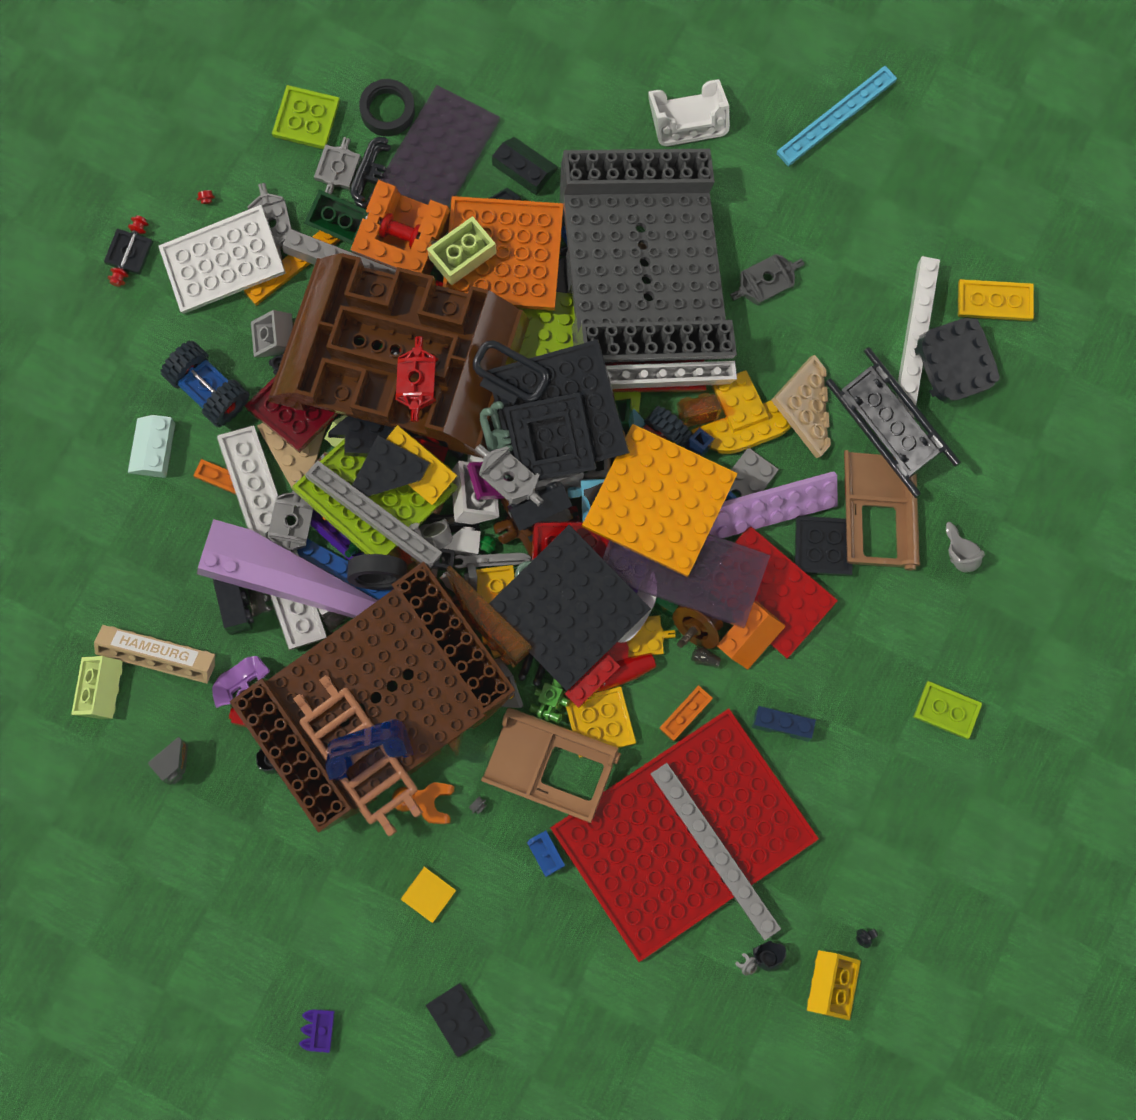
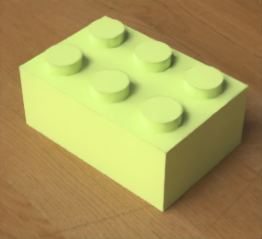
[427,216,497,285]

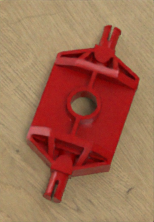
[396,336,438,422]

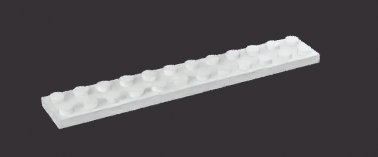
[217,426,327,651]

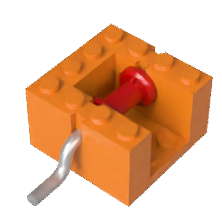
[351,180,450,275]

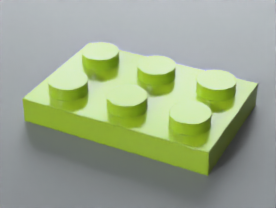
[913,681,982,740]

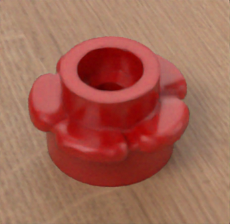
[197,190,215,204]

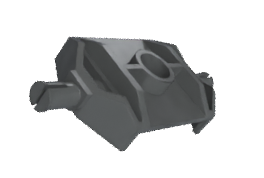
[730,254,804,305]

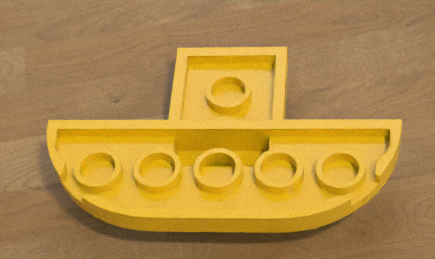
[691,370,792,454]

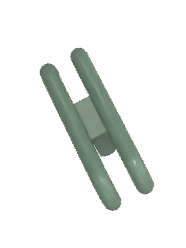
[480,401,513,479]

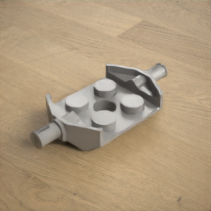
[247,183,291,259]
[267,480,314,552]

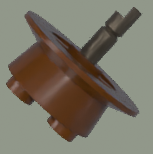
[673,599,723,649]

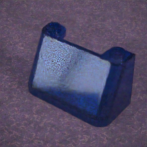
[326,719,414,781]

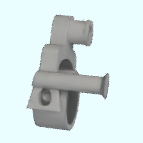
[409,519,453,550]

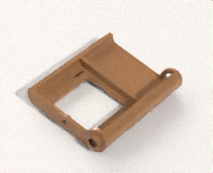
[844,450,920,571]
[481,707,621,823]

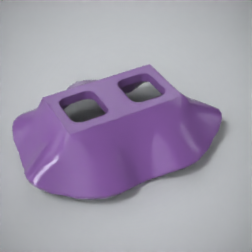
[212,656,270,708]

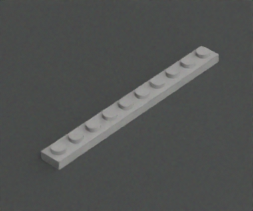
[650,763,781,941]

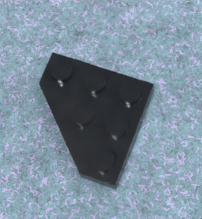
[352,435,431,496]

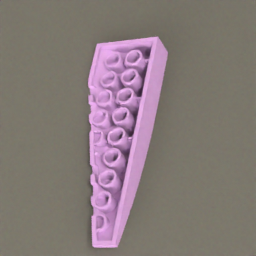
[197,519,378,618]

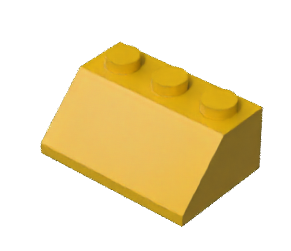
[807,950,861,1021]

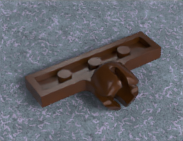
[494,498,533,559]

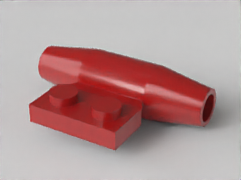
[596,642,656,692]

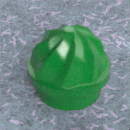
[479,536,496,555]

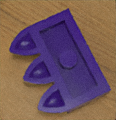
[299,1009,335,1053]

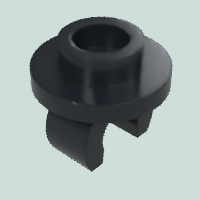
[856,929,878,948]

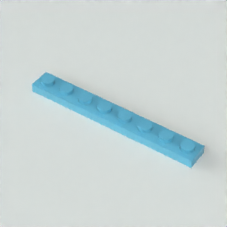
[776,66,897,167]

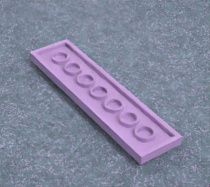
[705,471,838,543]

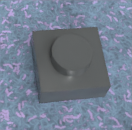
[464,565,477,592]

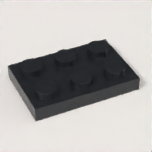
[426,983,492,1058]

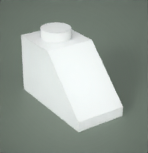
[444,527,480,556]

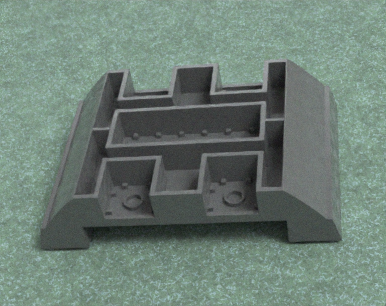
[560,149,737,363]

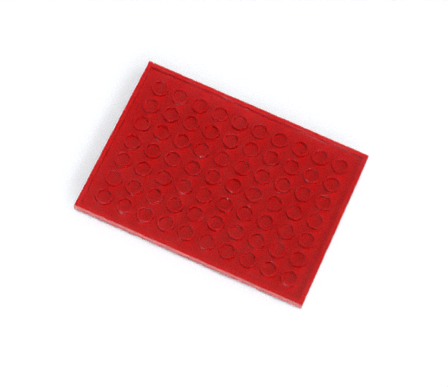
[550,708,819,962]

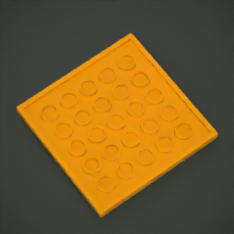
[582,424,738,577]

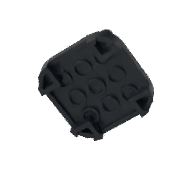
[914,318,1000,404]

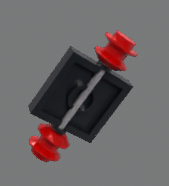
[104,215,153,287]

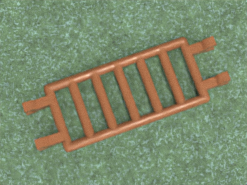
[293,675,423,837]

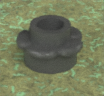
[469,796,486,814]

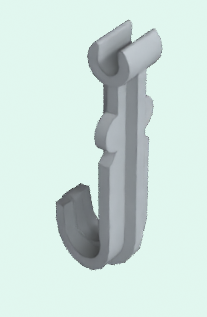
[454,553,533,569]

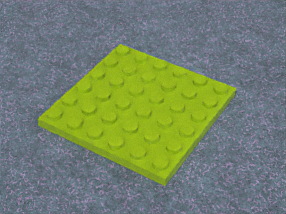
[292,439,458,555]

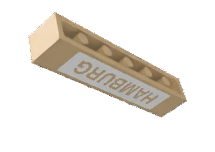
[94,625,215,684]

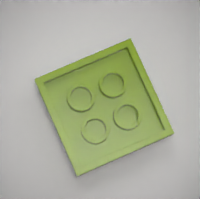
[272,85,340,149]

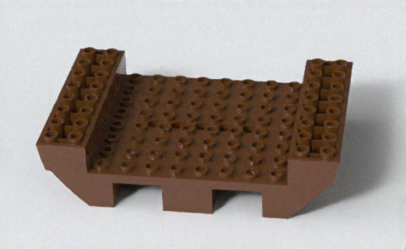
[268,253,530,458]
[229,561,515,833]

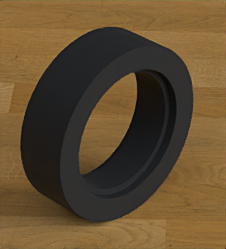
[359,79,415,136]
[347,554,407,590]

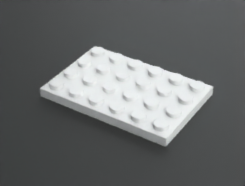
[159,205,286,314]

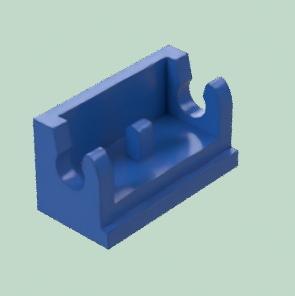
[527,830,565,877]

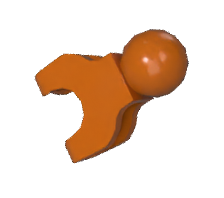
[392,782,455,824]

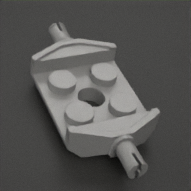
[475,444,544,506]

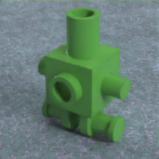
[529,679,570,723]

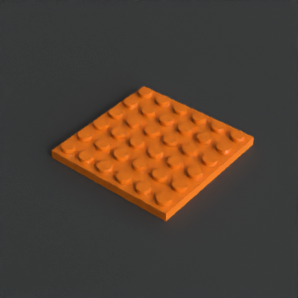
[443,196,563,310]

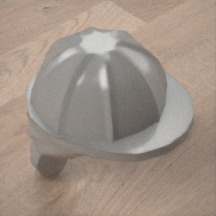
[946,522,985,573]

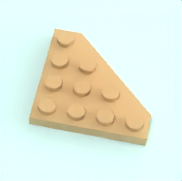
[771,355,831,458]
[257,423,328,488]

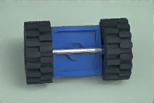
[160,340,250,427]

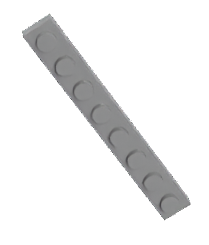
[305,461,442,569]

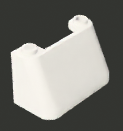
[648,79,730,146]

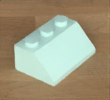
[128,415,175,478]

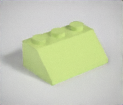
[71,656,123,719]

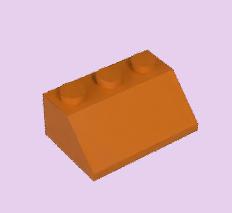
[716,601,786,670]

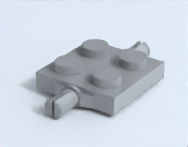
[314,137,361,195]

